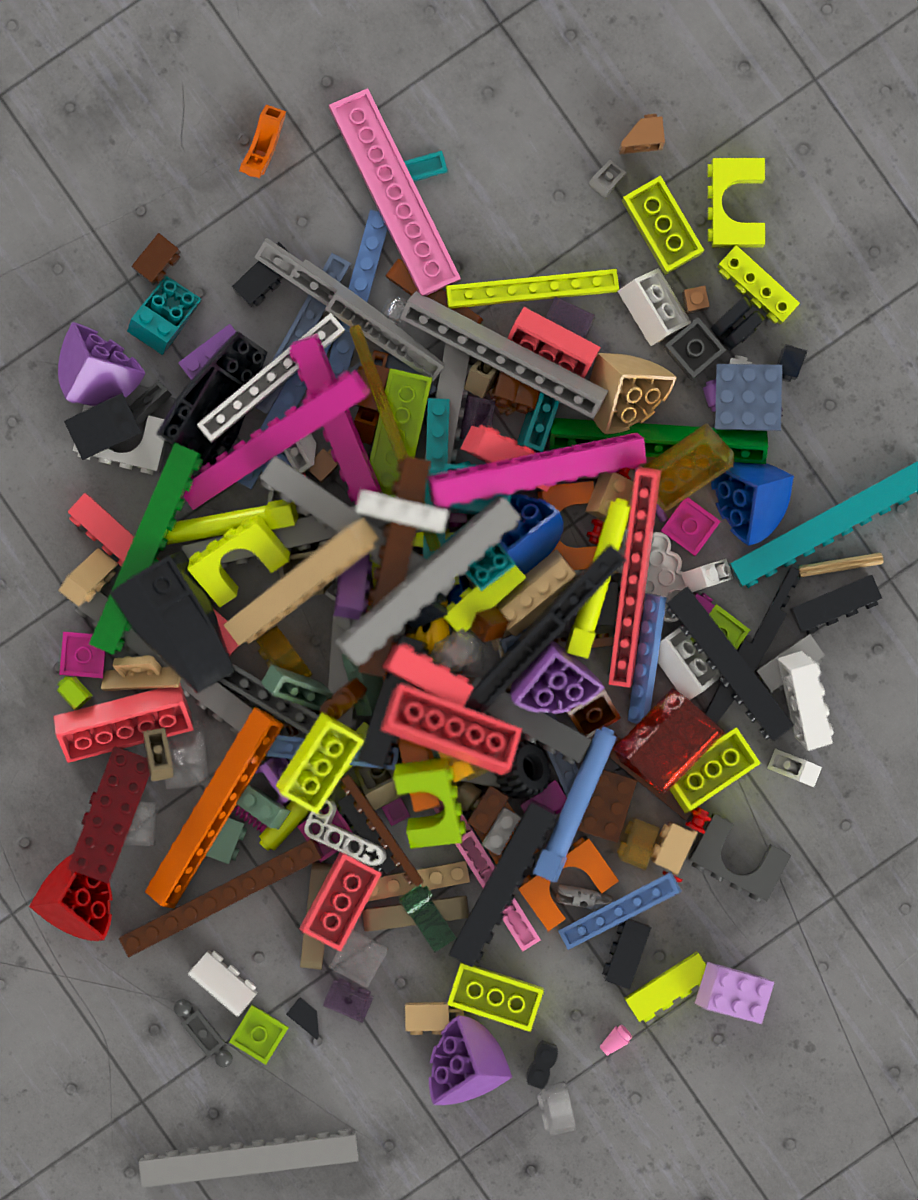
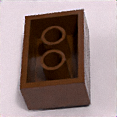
[577,769,637,843]

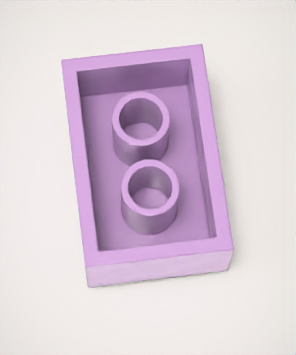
[695,962,774,1024]

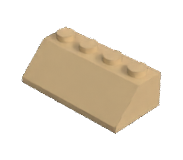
[493,549,577,637]

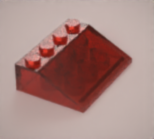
[613,688,724,794]

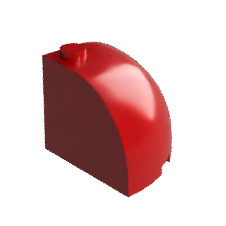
[29,854,113,941]

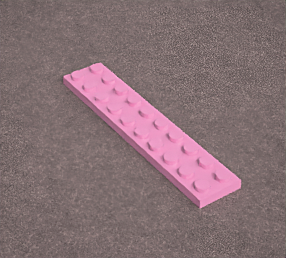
[329,88,461,296]

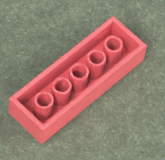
[54,683,194,763]
[381,684,522,775]

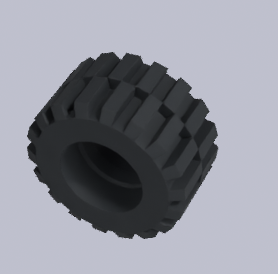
[494,741,551,799]

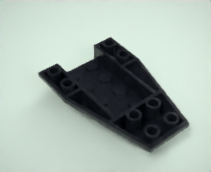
[156,331,268,465]
[110,551,234,694]

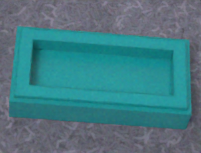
[404,151,448,182]

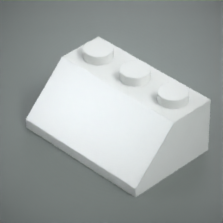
[618,268,692,346]
[658,627,721,702]
[188,950,258,1017]

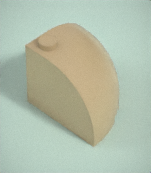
[590,353,677,434]

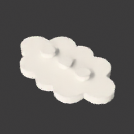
[617,529,686,622]

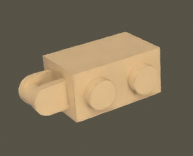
[405,1002,464,1035]

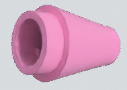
[600,1024,632,1056]

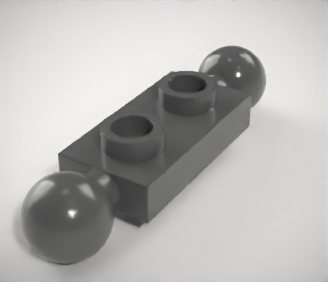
[174,999,233,1067]

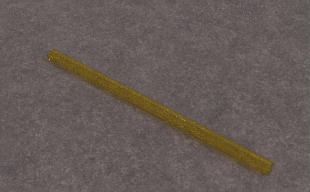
[349,325,441,551]

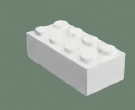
[777,651,834,751]

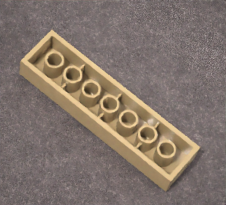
[224,517,380,646]

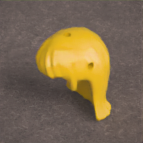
[406,600,450,655]

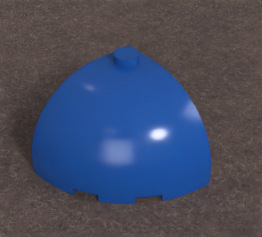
[710,461,794,546]
[475,494,564,575]

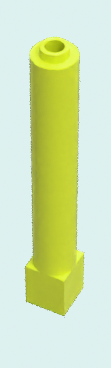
[565,498,631,659]
[165,499,299,545]
[259,721,369,851]

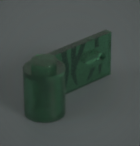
[399,884,457,952]

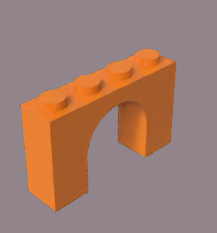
[537,481,597,570]
[518,837,619,931]

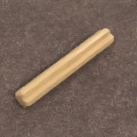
[798,553,883,577]

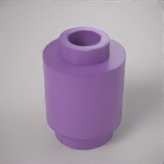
[703,379,716,412]

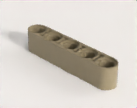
[300,862,333,970]
[362,896,469,931]

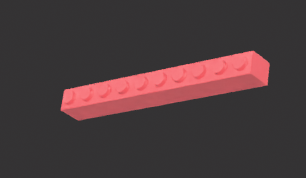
[609,467,661,688]
[68,493,241,657]

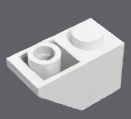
[681,559,733,592]

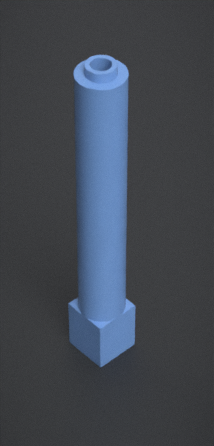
[533,726,617,882]

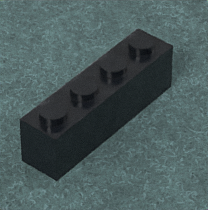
[790,575,882,635]
[337,787,399,874]

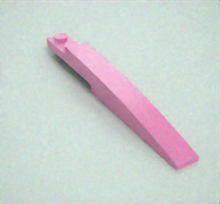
[433,801,541,952]

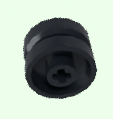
[710,296,766,351]

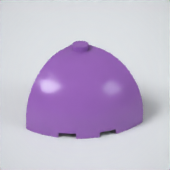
[58,322,145,406]
[511,640,605,714]
[429,1015,512,1105]

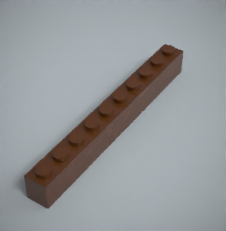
[354,455,431,677]
[119,838,324,958]

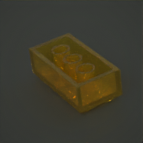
[642,423,734,512]

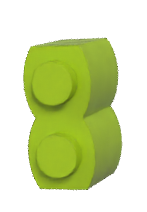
[57,676,93,710]

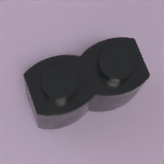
[527,1040,558,1090]

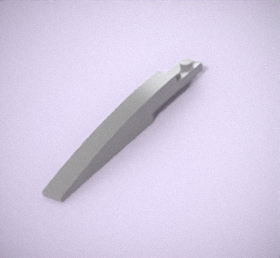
[254,238,445,382]

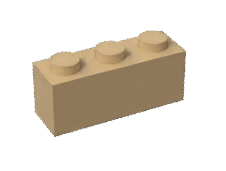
[59,548,118,606]

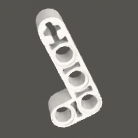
[304,799,387,866]

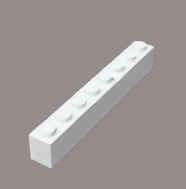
[197,313,345,443]

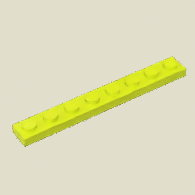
[445,269,620,309]

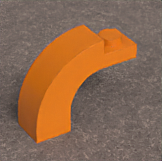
[239,104,286,178]

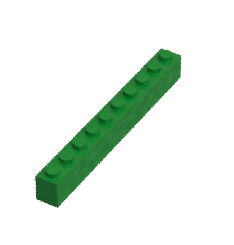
[549,418,768,464]
[89,443,202,654]

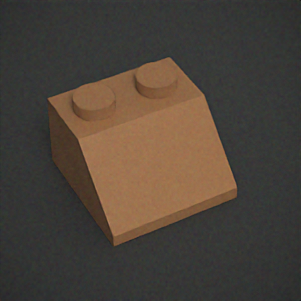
[619,114,665,154]

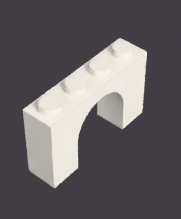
[73,404,166,475]
[356,490,451,533]

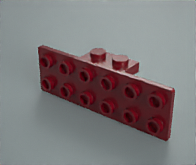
[68,747,150,883]

